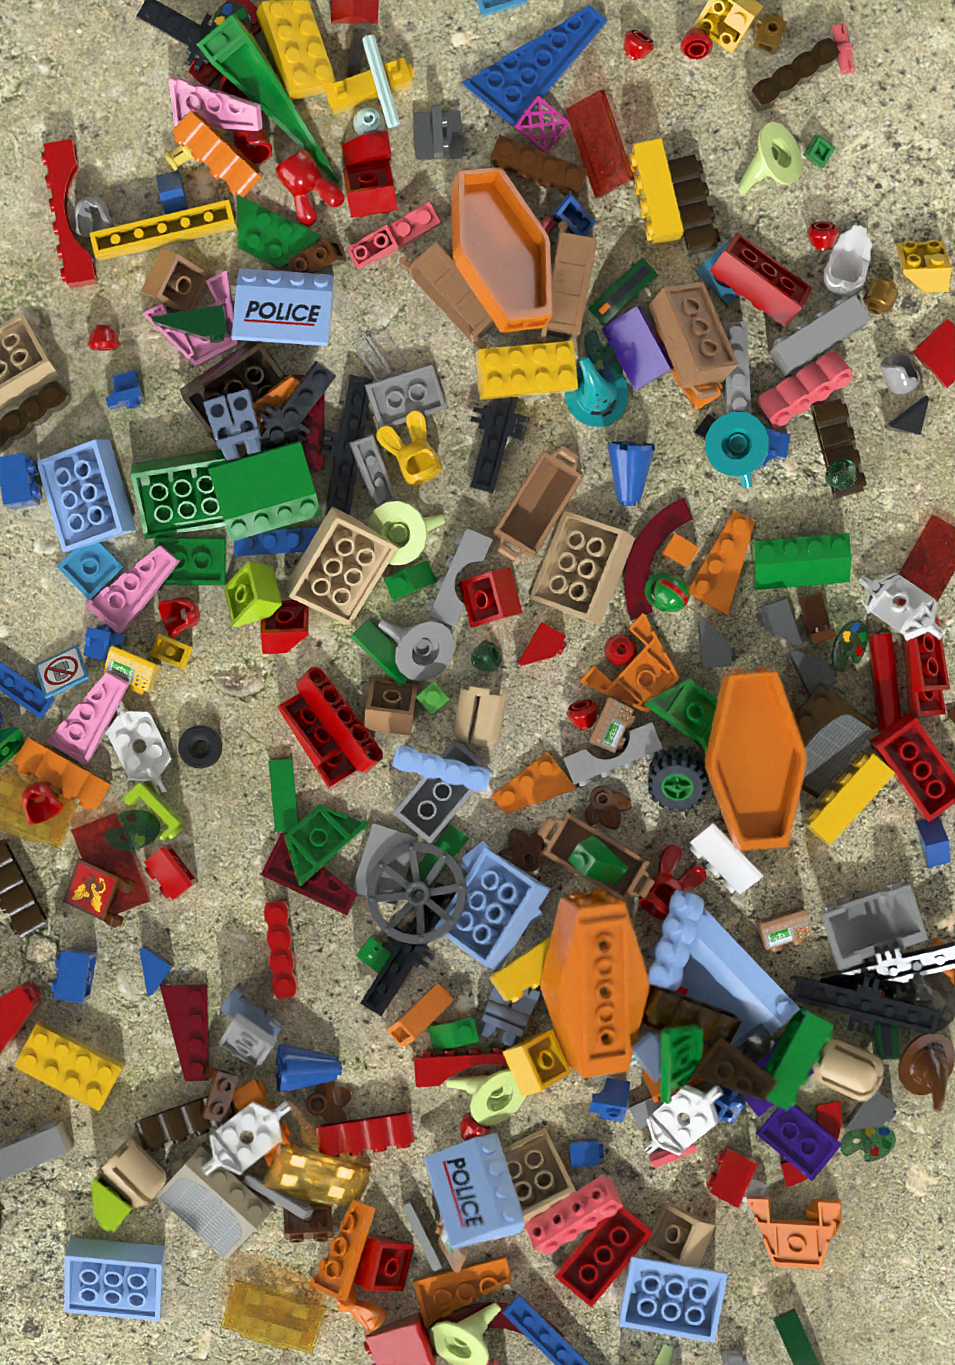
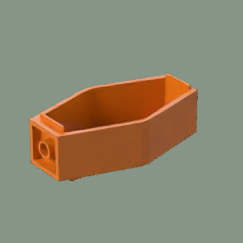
[541,889,649,1078]

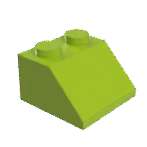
[224,561,282,627]
[91,1174,134,1232]

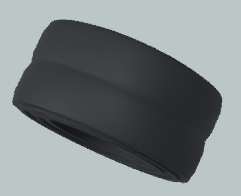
[178,726,223,768]

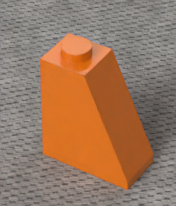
[386,983,454,1047]

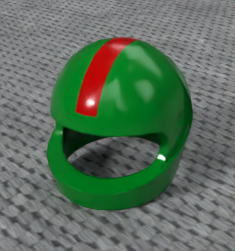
[644,573,690,613]

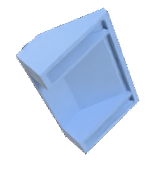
[646,908,800,1055]

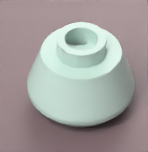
[353,106,385,136]

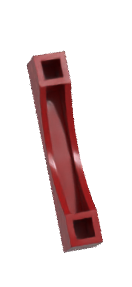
[41,139,98,288]
[414,1047,509,1088]

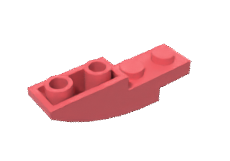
[346,201,442,269]

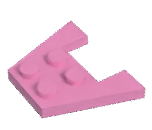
[142,271,238,367]

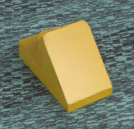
[149,633,193,670]

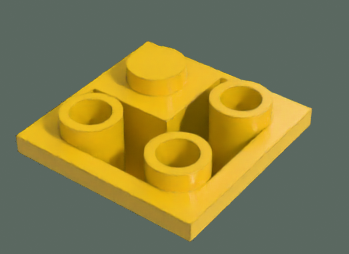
[693,0,764,53]
[896,240,951,293]

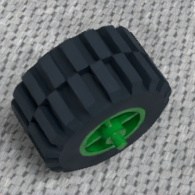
[647,745,708,812]

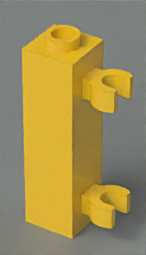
[324,57,415,115]

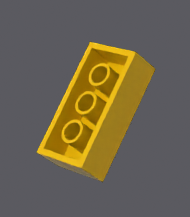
[256,0,336,101]
[628,138,684,247]
[475,341,578,400]
[803,753,895,845]
[14,1021,125,1111]

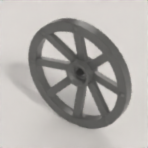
[367,843,467,944]

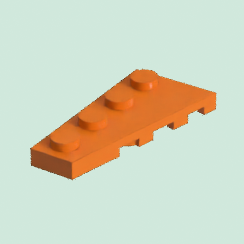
[413,1255,512,1327]

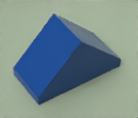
[156,170,189,215]
[553,193,596,236]
[915,816,951,868]
[139,946,174,996]

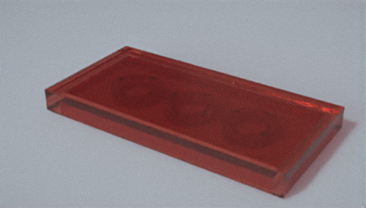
[565,90,635,199]
[895,514,955,607]
[71,812,151,914]

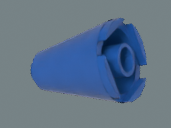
[607,441,655,506]
[276,1044,342,1092]

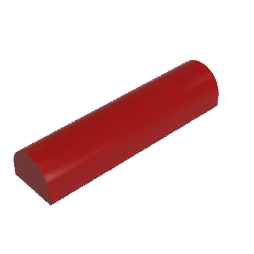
[867,633,901,730]

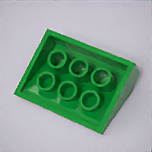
[208,440,322,542]
[130,449,228,539]

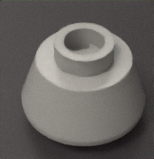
[721,1349,748,1365]

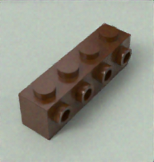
[490,134,588,198]

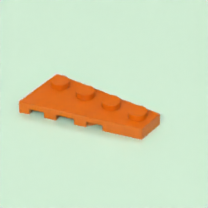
[689,510,755,616]
[309,1199,376,1301]

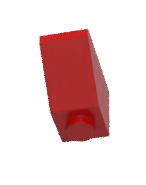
[342,130,392,168]
[518,622,567,666]

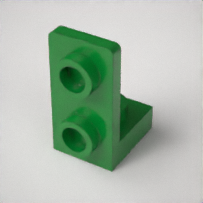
[355,936,391,974]

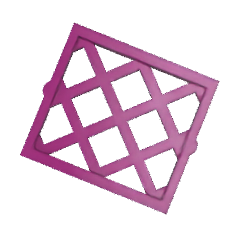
[514,95,570,153]

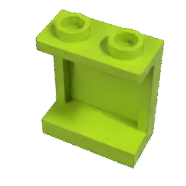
[122,781,185,840]

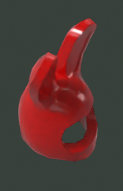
[275,149,345,226]
[639,844,706,920]

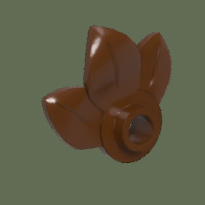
[585,786,632,830]
[498,829,545,872]
[306,1081,353,1124]

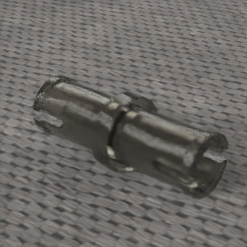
[346,27,366,78]

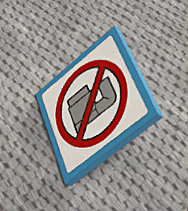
[35,645,89,699]

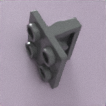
[413,105,463,161]

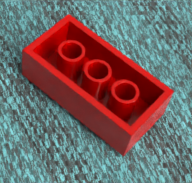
[869,713,955,822]
[554,1205,653,1308]

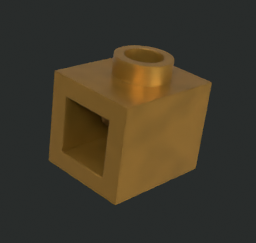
[753,13,788,54]

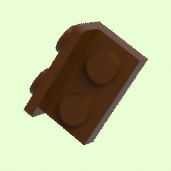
[284,1203,333,1243]

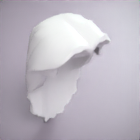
[824,225,872,297]

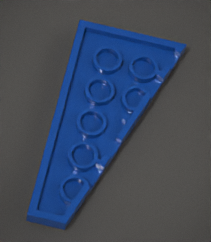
[462,5,608,130]

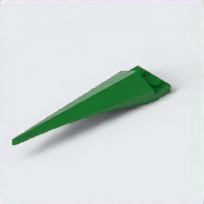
[197,14,339,183]

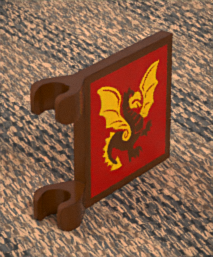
[63,858,136,928]

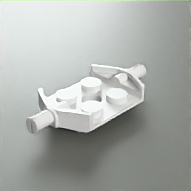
[858,573,946,640]
[105,700,172,796]
[643,1085,723,1156]
[201,1101,292,1175]

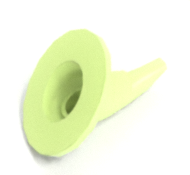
[737,122,802,196]
[367,501,445,565]
[446,1069,526,1126]
[429,1303,501,1365]

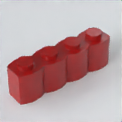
[264,899,298,999]
[316,1111,415,1159]

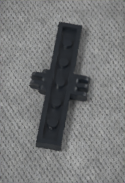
[136,0,274,71]
[243,360,336,457]
[319,375,373,516]
[469,396,529,494]
[360,882,456,1017]
[819,941,955,996]
[792,975,940,1036]

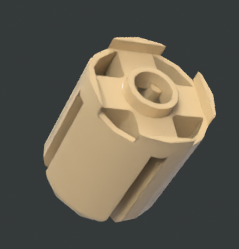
[453,684,508,747]
[814,1038,884,1101]
[97,1137,167,1208]

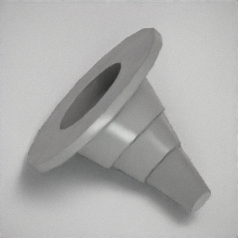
[378,618,454,681]

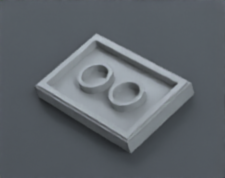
[364,363,447,429]
[352,823,418,906]
[219,1013,277,1070]

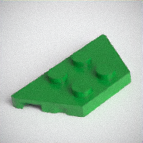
[238,196,321,270]
[644,678,718,751]
[284,804,368,886]
[660,1025,703,1105]

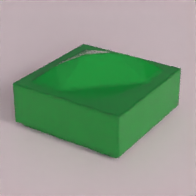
[803,135,835,168]

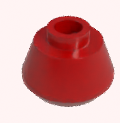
[680,28,713,60]
[623,29,654,61]
[807,221,839,251]
[87,325,120,351]
[604,634,637,666]
[566,699,598,729]
[460,1112,491,1141]

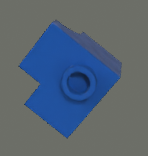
[105,370,145,410]
[759,428,791,469]
[83,625,127,661]
[589,1078,630,1122]
[710,1084,747,1124]

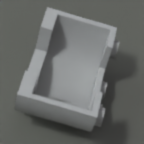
[820,881,928,970]

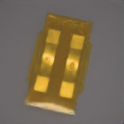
[0,774,79,849]
[263,1143,371,1207]
[220,1279,327,1354]

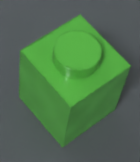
[416,682,450,716]

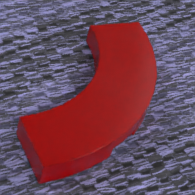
[780,1100,842,1188]

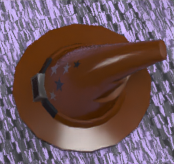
[898,1032,955,1112]

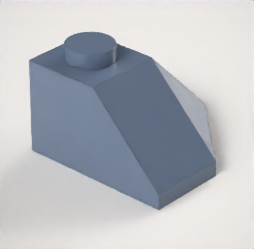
[632,1026,669,1083]

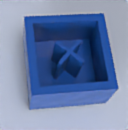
[0,453,43,510]
[51,947,98,1003]

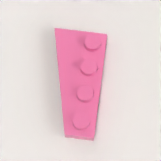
[169,76,263,131]
[84,546,180,635]
[46,671,130,765]

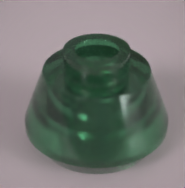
[825,459,857,490]
[471,640,501,671]

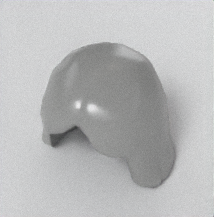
[75,196,114,239]
[880,353,920,394]

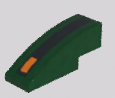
[588,257,658,327]
[872,985,900,1060]

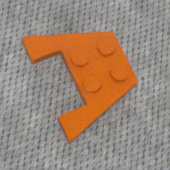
[579,613,680,713]
[747,1195,842,1269]

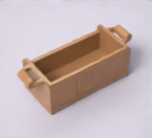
[538,221,597,344]
[399,242,496,350]
[648,281,739,399]
[493,446,584,561]
[538,812,655,903]

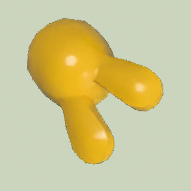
[376,411,442,486]

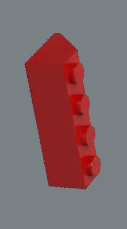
[709,232,813,328]

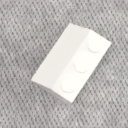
[688,822,763,894]

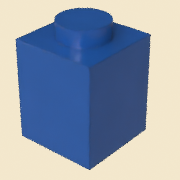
[569,1138,604,1168]

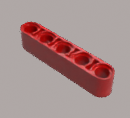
[296,667,383,773]

